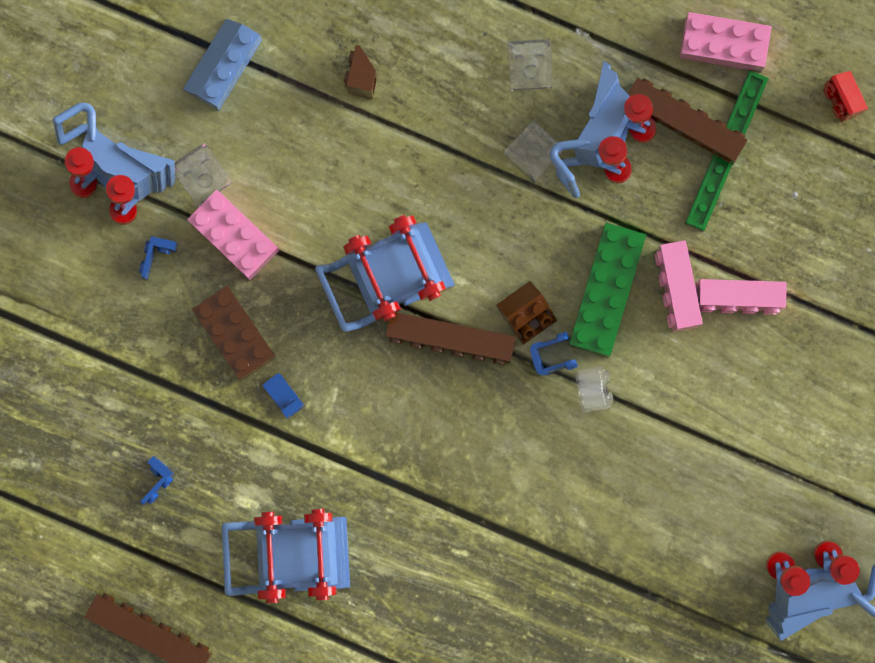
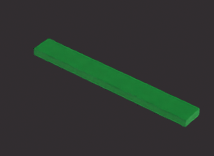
[684,70,769,232]

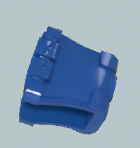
[530,332,578,375]

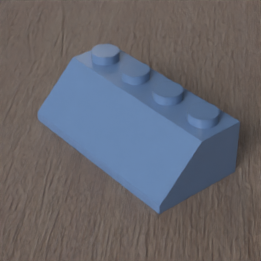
[183,18,262,111]

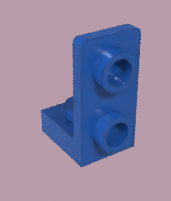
[139,236,178,280]
[263,373,305,419]
[140,456,174,505]

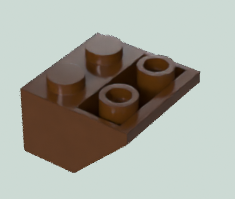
[344,45,377,100]
[496,281,557,345]

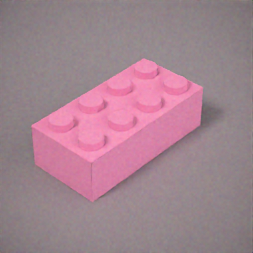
[679,12,772,72]
[187,189,280,280]
[654,240,703,332]
[695,279,786,315]

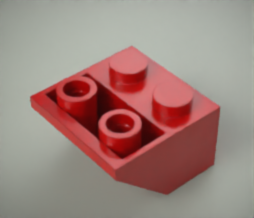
[823,71,868,123]

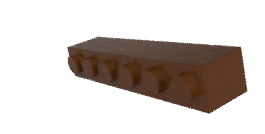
[628,78,747,166]
[386,312,516,366]
[84,592,212,663]

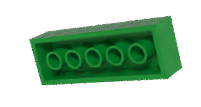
[568,223,646,358]

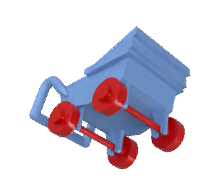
[550,61,657,198]
[52,102,175,225]
[315,215,455,332]
[222,509,350,603]
[766,541,875,641]

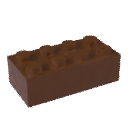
[192,286,276,381]

